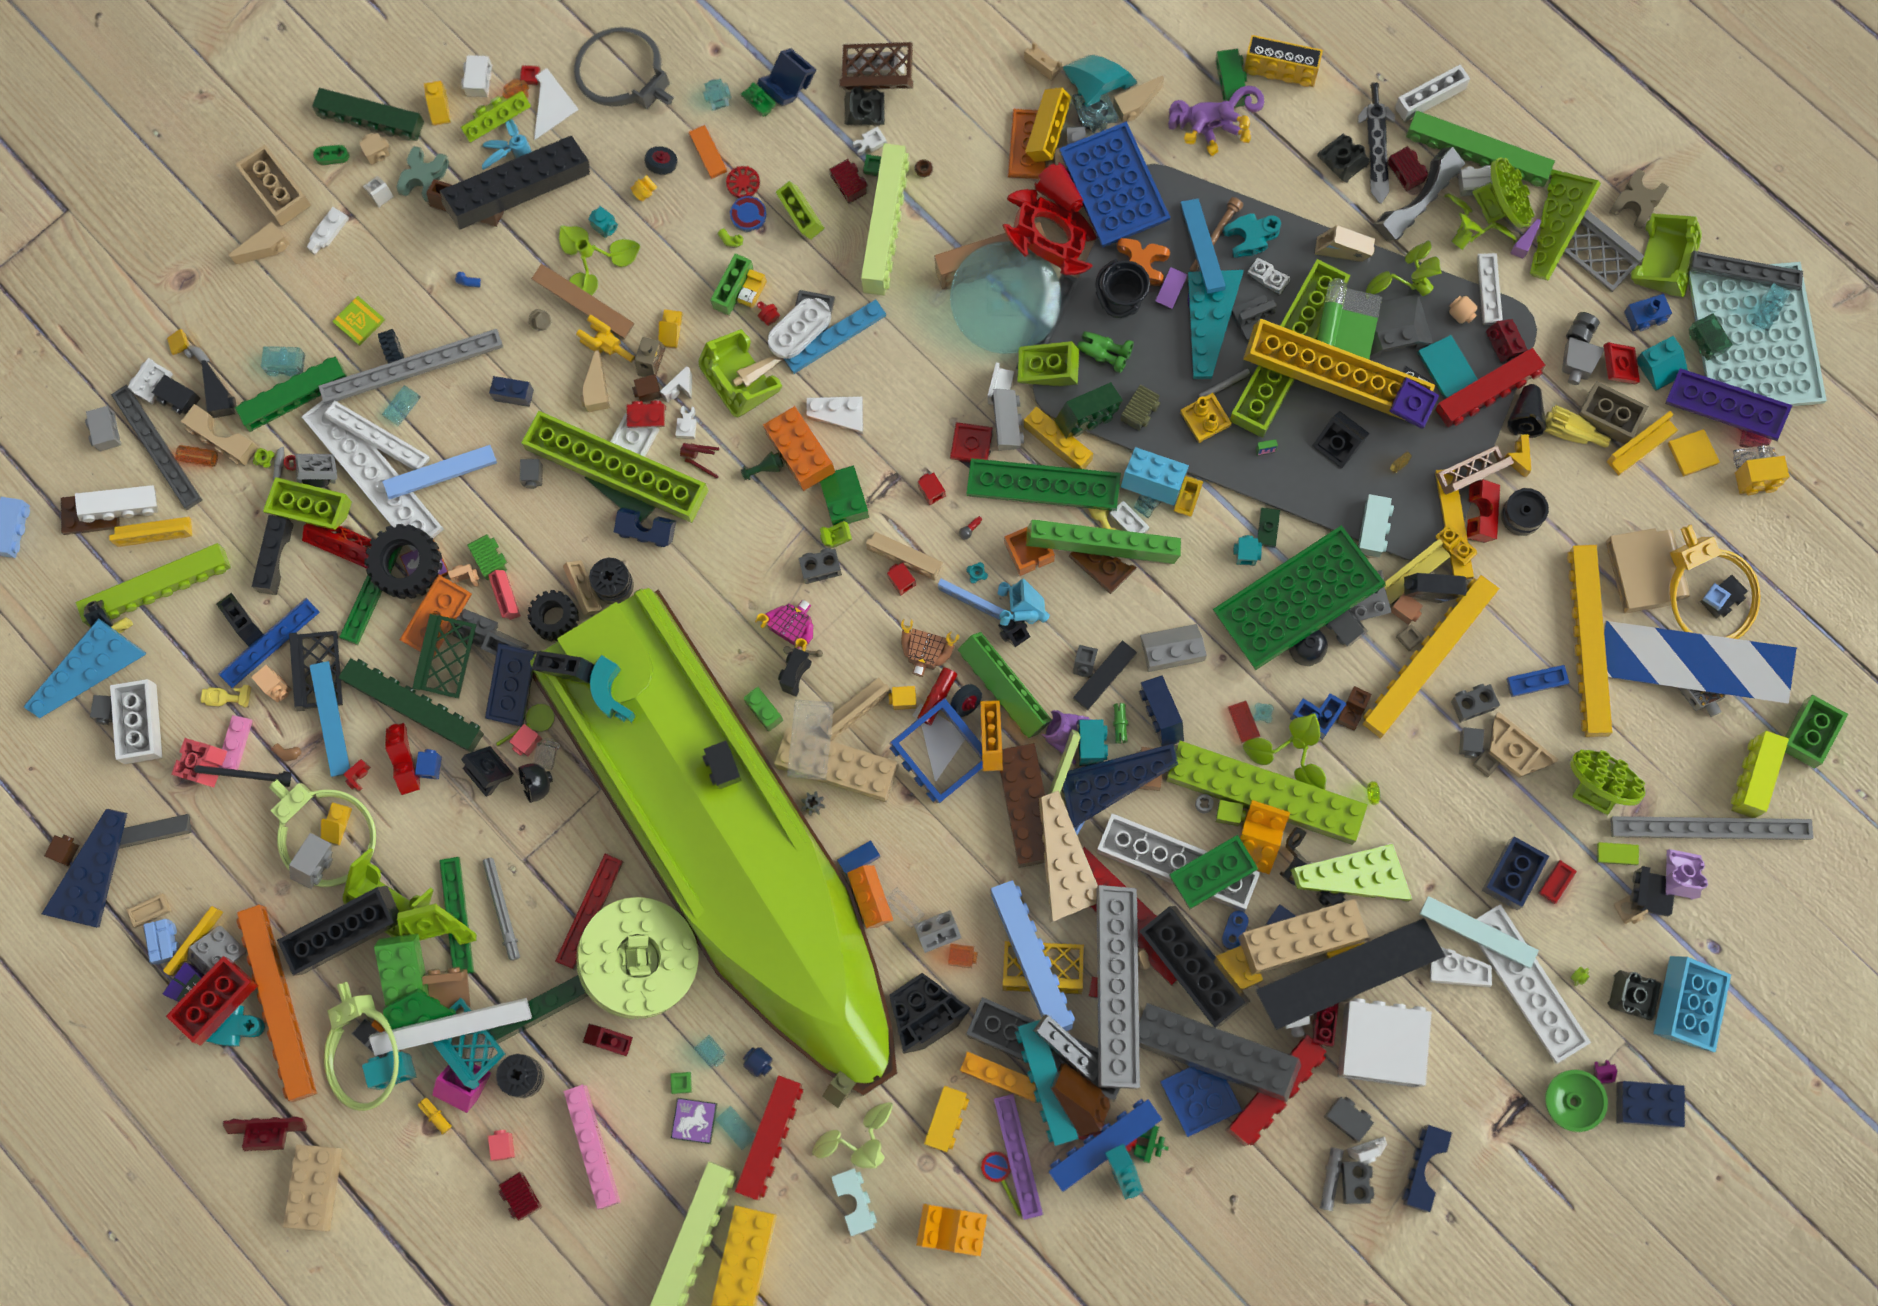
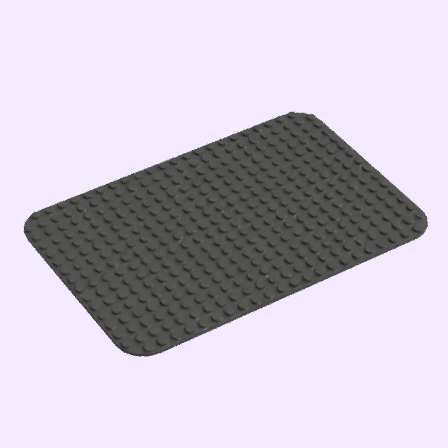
[1033,164,1537,561]

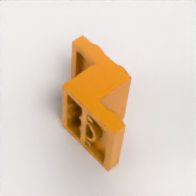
[1239,800,1290,875]
[916,1204,987,1256]

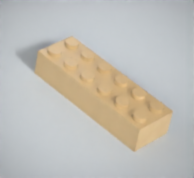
[774,728,898,802]
[1238,899,1369,975]

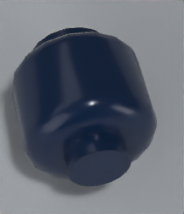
[743,1047,772,1077]

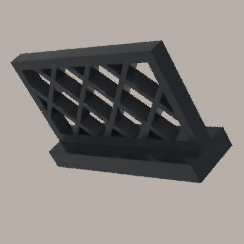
[289,631,343,711]

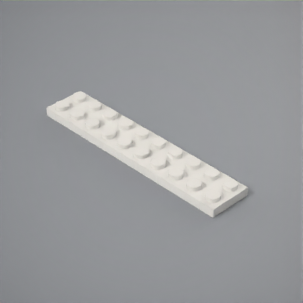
[302,400,444,552]

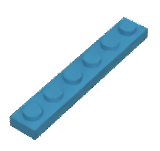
[784,299,886,374]

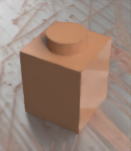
[1391,593,1423,625]

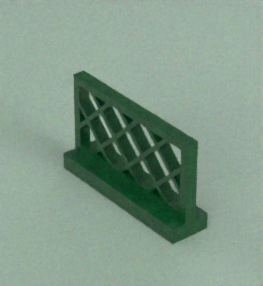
[412,613,477,699]

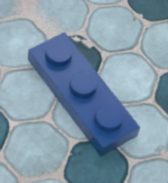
[1506,665,1570,697]

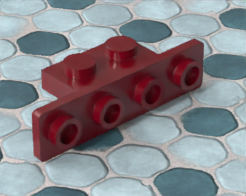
[223,1116,307,1151]

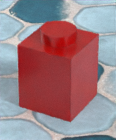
[918,472,946,505]
[887,562,916,596]

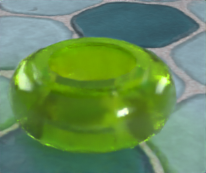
[1367,781,1380,805]

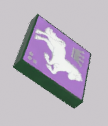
[671,1098,717,1144]

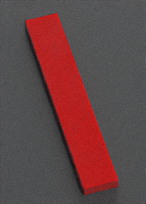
[555,853,623,970]

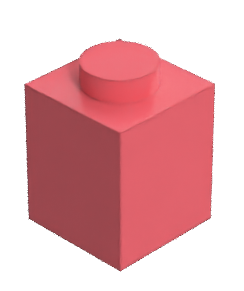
[509,724,542,757]
[488,1130,515,1161]

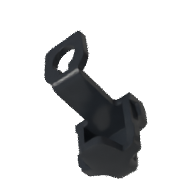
[1280,827,1312,886]

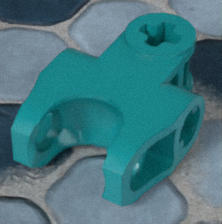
[1223,213,1281,258]
[205,1005,265,1047]

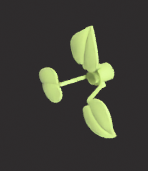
[812,1102,893,1168]

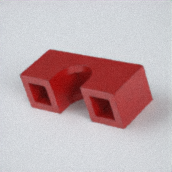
[1467,479,1500,543]

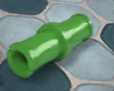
[1113,703,1128,744]

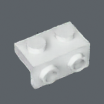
[128,358,173,404]

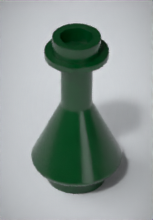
[741,451,784,480]

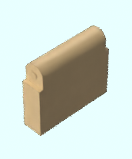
[1606,528,1690,614]

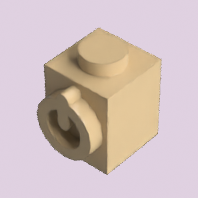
[359,133,390,165]

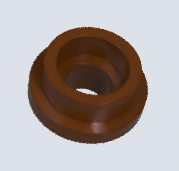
[915,159,933,178]

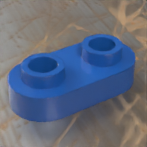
[1222,911,1249,950]

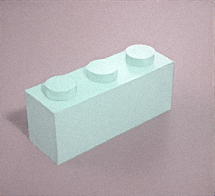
[1358,494,1394,558]

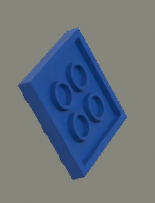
[1160,1067,1242,1137]

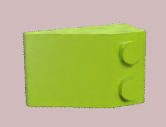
[1017,341,1079,386]

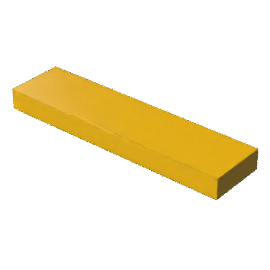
[163,906,224,977]

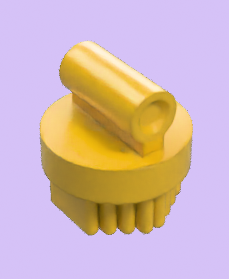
[630,175,657,202]

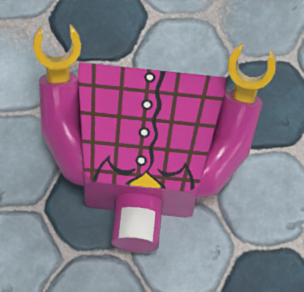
[755,600,814,651]

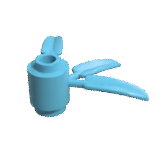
[482,119,532,170]

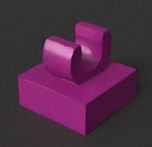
[1594,1060,1618,1084]

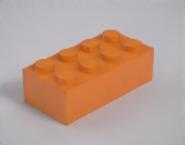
[763,406,835,491]

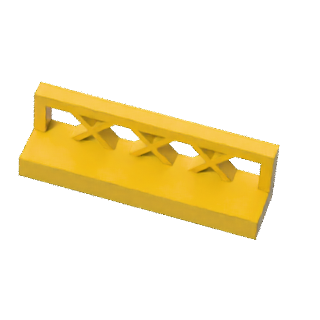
[1606,411,1678,476]
[109,516,192,547]

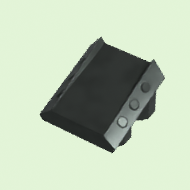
[844,87,885,125]
[1317,134,1370,183]
[1607,970,1661,1021]

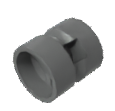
[1566,312,1600,343]

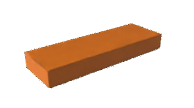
[689,125,728,179]

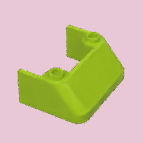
[342,848,434,937]

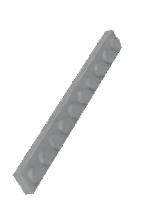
[319,329,503,405]
[1611,816,1813,840]

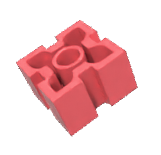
[171,738,227,788]

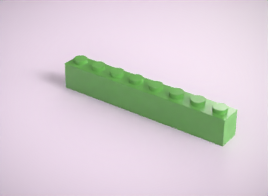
[1406,110,1555,187]
[1026,519,1181,564]

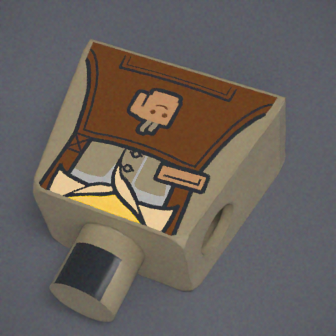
[635,337,665,377]

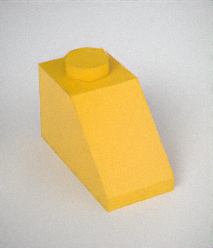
[424,81,451,126]

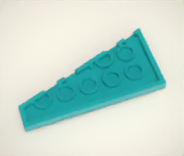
[1188,270,1244,379]

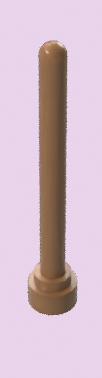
[1190,197,1243,272]

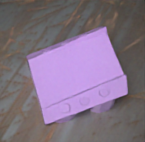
[1666,849,1708,900]

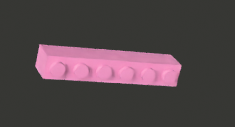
[564,1085,621,1209]

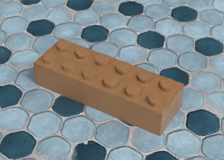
[934,222,1046,290]

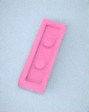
[218,715,253,770]

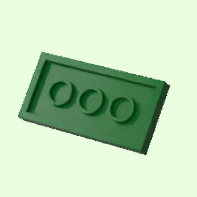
[1169,835,1258,910]

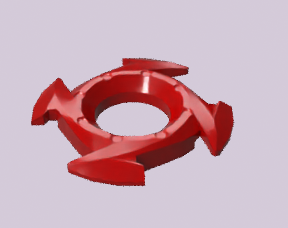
[1002,189,1096,275]

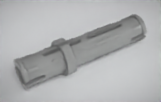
[1320,1147,1344,1211]

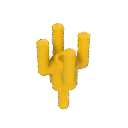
[576,315,635,363]

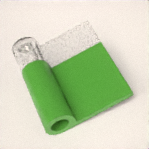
[1317,278,1382,359]

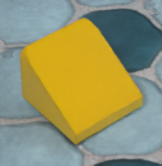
[167,329,189,355]

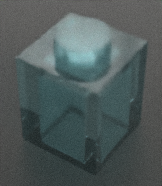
[694,1035,727,1068]

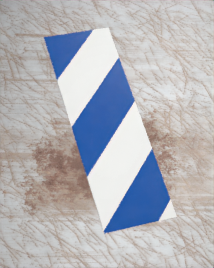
[1604,621,1797,704]

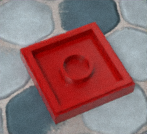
[1603,342,1640,384]
[950,422,993,462]

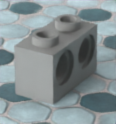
[914,910,962,953]

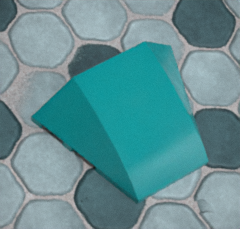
[1063,55,1137,107]

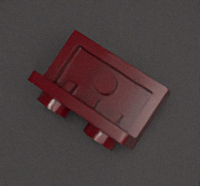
[1486,319,1528,362]

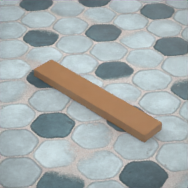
[531,263,634,339]

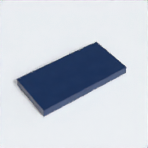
[485,643,537,727]

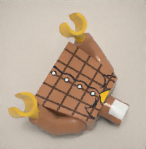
[901,619,960,677]

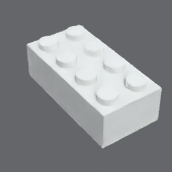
[110,679,162,764]

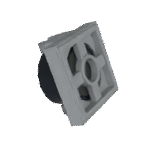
[295,454,337,488]

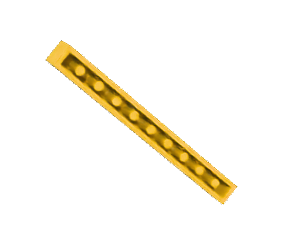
[1567,545,1613,737]
[1362,575,1500,739]

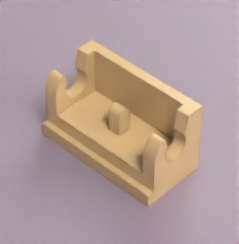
[1024,42,1063,81]

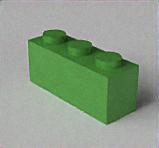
[710,253,754,316]

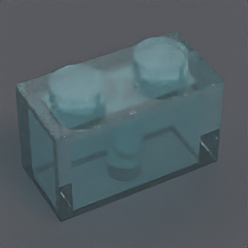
[261,346,305,377]

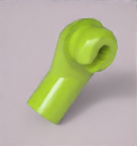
[717,228,743,247]

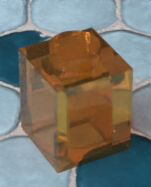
[948,944,978,968]

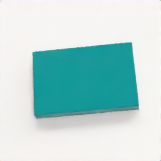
[1418,335,1478,399]

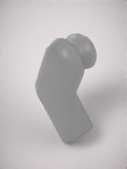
[184,345,210,364]

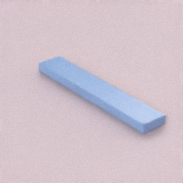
[382,445,497,500]

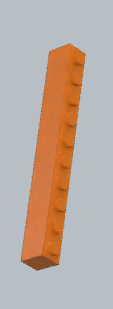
[236,904,317,1102]

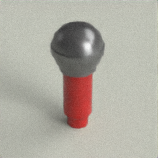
[959,516,983,540]

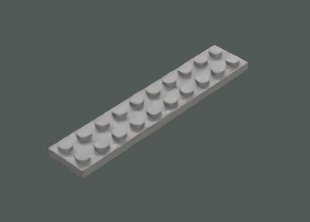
[1097,885,1140,1089]

